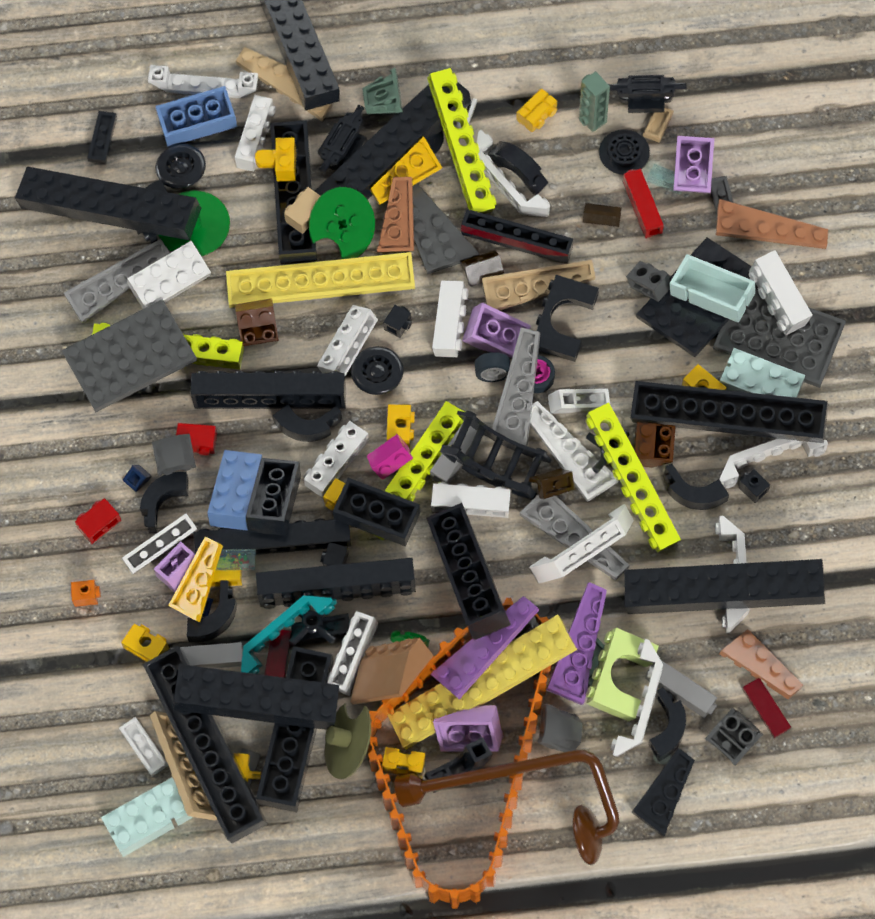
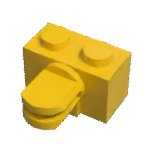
[255,138,296,181]

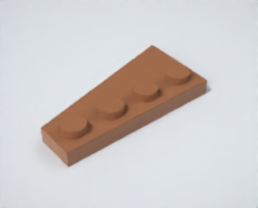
[377,177,414,253]
[719,629,803,699]

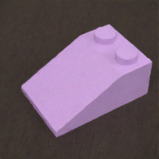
[673,136,714,193]
[462,303,531,358]
[433,705,503,752]

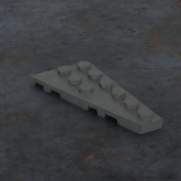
[413,183,480,275]

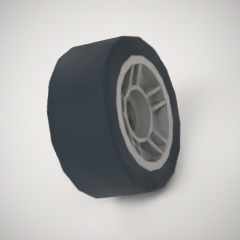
[475,353,511,382]

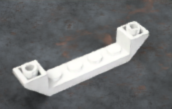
[148,65,258,99]
[477,130,550,217]
[719,439,828,488]
[529,504,634,584]
[715,516,750,634]
[610,639,663,757]

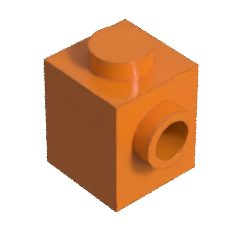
[71,580,101,607]

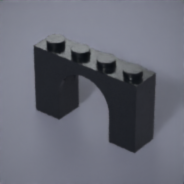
[536,275,599,362]

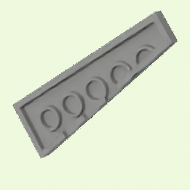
[64,239,170,324]
[492,327,540,446]
[520,495,630,581]

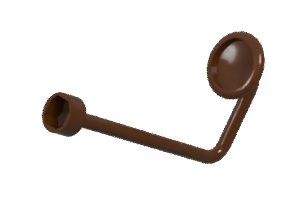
[394,750,620,865]

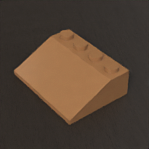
[350,638,434,705]

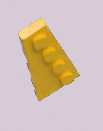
[370,136,442,205]
[168,537,223,622]

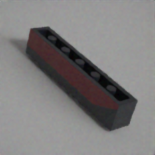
[461,209,574,264]

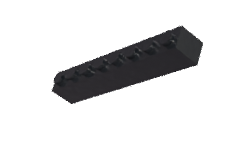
[194,518,351,558]

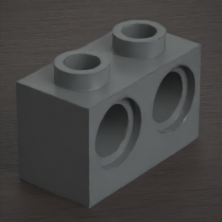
[626,261,671,302]

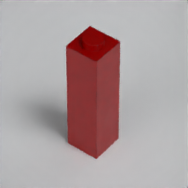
[623,169,664,239]

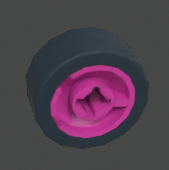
[534,355,555,394]

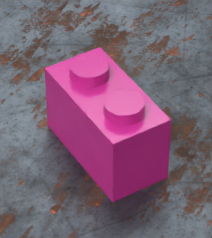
[367,434,413,480]

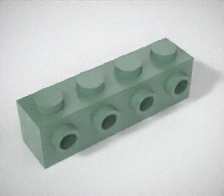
[579,71,610,132]

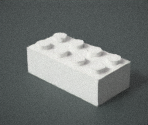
[126,241,211,309]
[749,250,812,336]

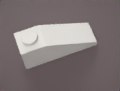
[548,389,610,414]

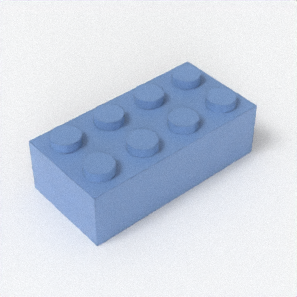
[155,86,237,147]
[207,450,262,531]

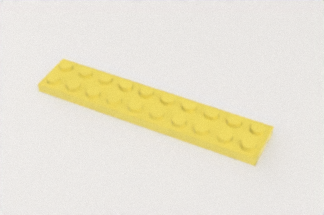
[226,252,415,308]
[388,615,577,750]

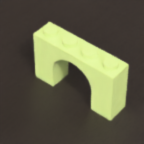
[586,628,659,722]

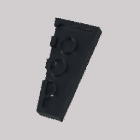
[631,748,695,837]

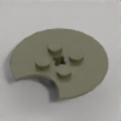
[325,703,371,779]

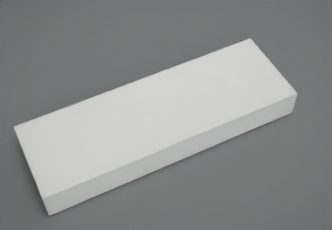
[119,717,169,777]

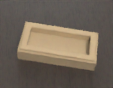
[643,108,674,143]

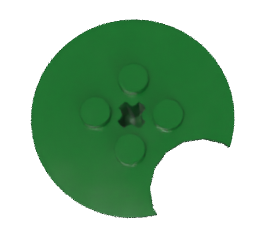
[309,187,375,259]
[158,191,230,257]

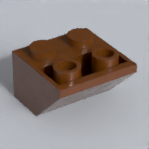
[235,299,279,347]
[634,422,676,468]

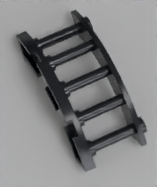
[440,411,552,500]

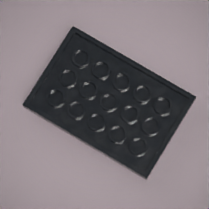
[636,237,758,357]

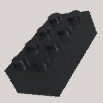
[246,458,301,536]
[333,478,421,547]

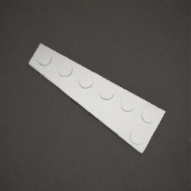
[530,401,619,502]

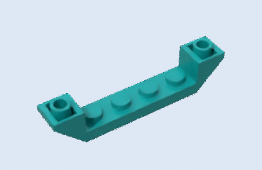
[241,595,338,674]

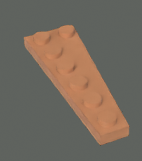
[716,199,828,249]

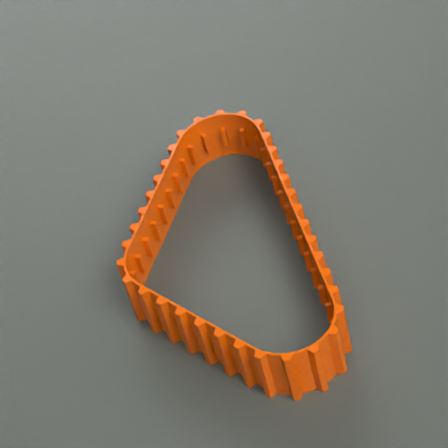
[367,598,552,909]

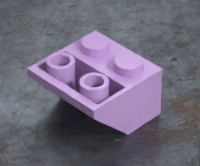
[154,542,195,593]

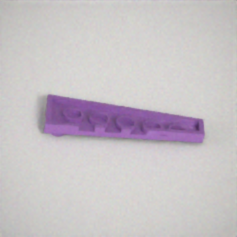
[546,582,607,705]
[431,596,539,699]

